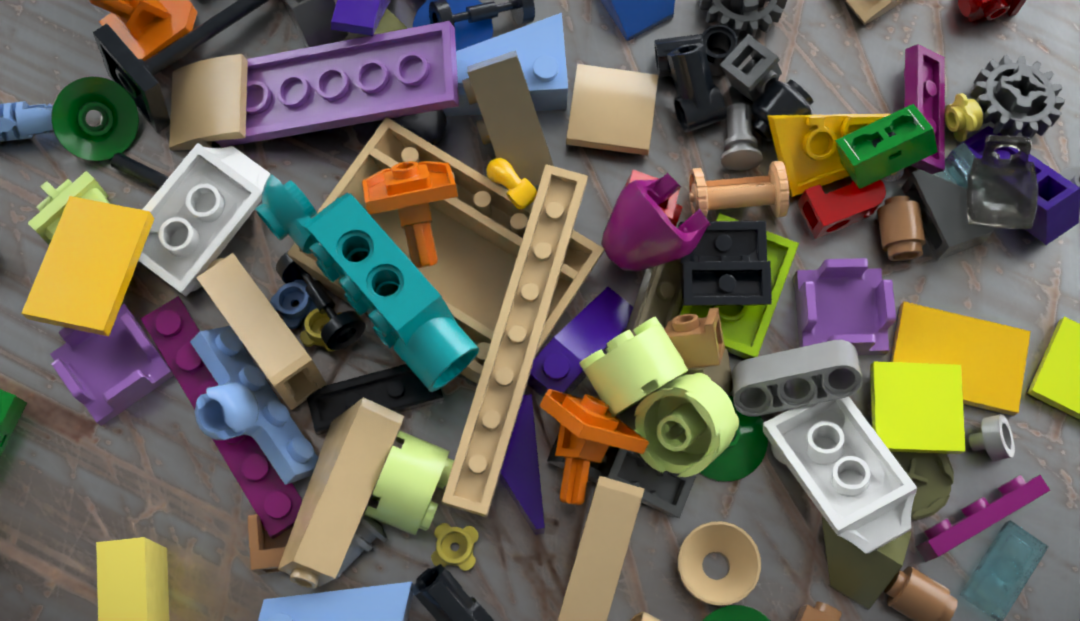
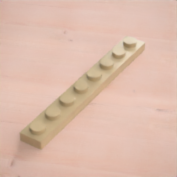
[442,164,588,517]

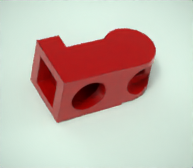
[797,179,886,239]

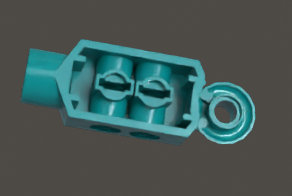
[255,174,479,392]

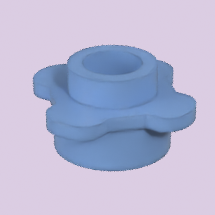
[270,280,317,329]

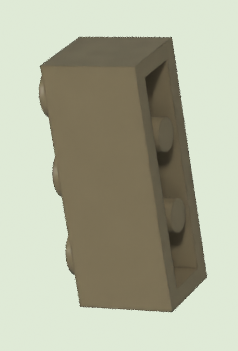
[462,50,554,191]

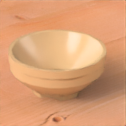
[677,521,761,606]

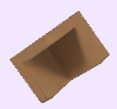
[248,514,293,575]

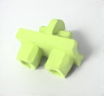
[28,171,110,245]

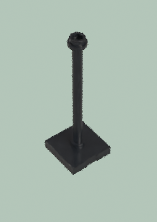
[93,0,269,133]

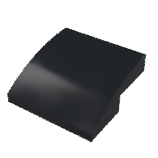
[678,221,772,306]

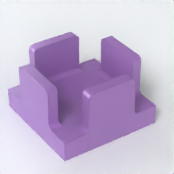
[794,258,896,356]
[50,304,174,426]

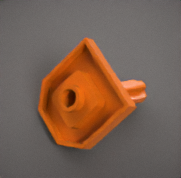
[89,0,198,61]
[362,161,458,268]
[539,389,649,506]

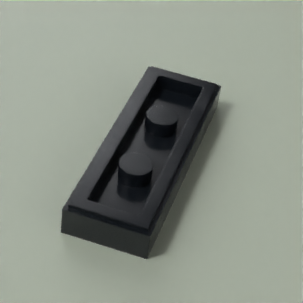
[307,364,444,435]

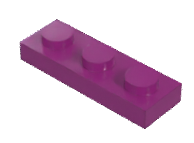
[904,44,945,174]
[916,475,1050,562]

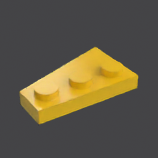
[767,114,890,197]

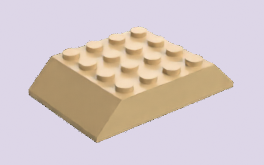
[287,117,604,383]

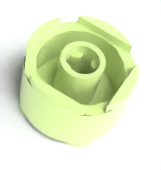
[579,316,688,417]
[634,373,739,477]
[364,430,454,535]

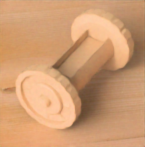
[689,161,789,218]

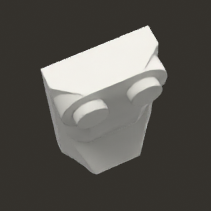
[138,143,270,297]
[763,397,917,554]

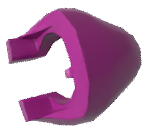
[601,173,711,272]

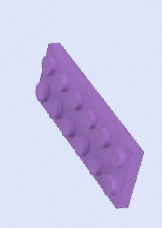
[215,21,459,147]

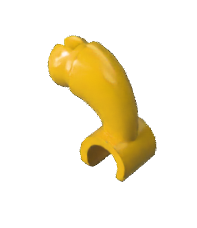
[486,158,537,210]

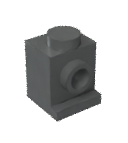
[720,34,782,103]

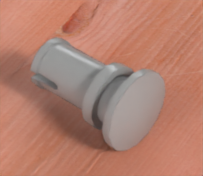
[721,103,763,171]
[336,511,388,580]

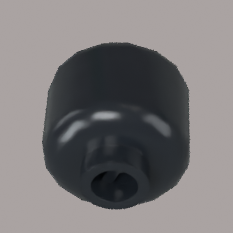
[751,79,814,142]

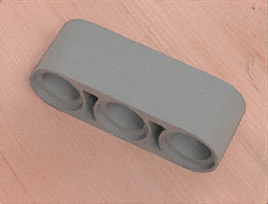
[732,340,862,416]

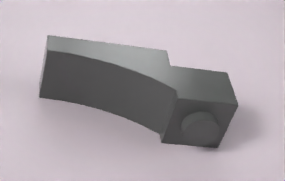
[547,433,696,518]

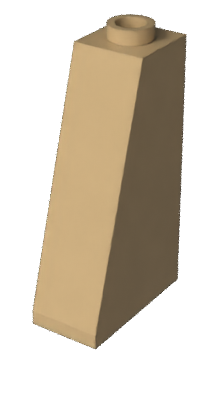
[196,253,327,410]
[278,397,404,589]
[557,476,644,621]

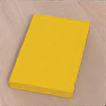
[21,196,155,337]
[890,301,1031,416]

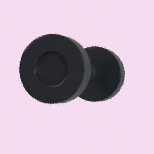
[429,0,535,28]
[276,251,366,350]

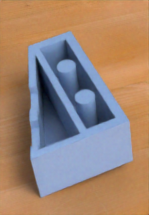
[443,13,568,117]
[258,582,414,621]

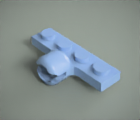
[190,326,318,485]

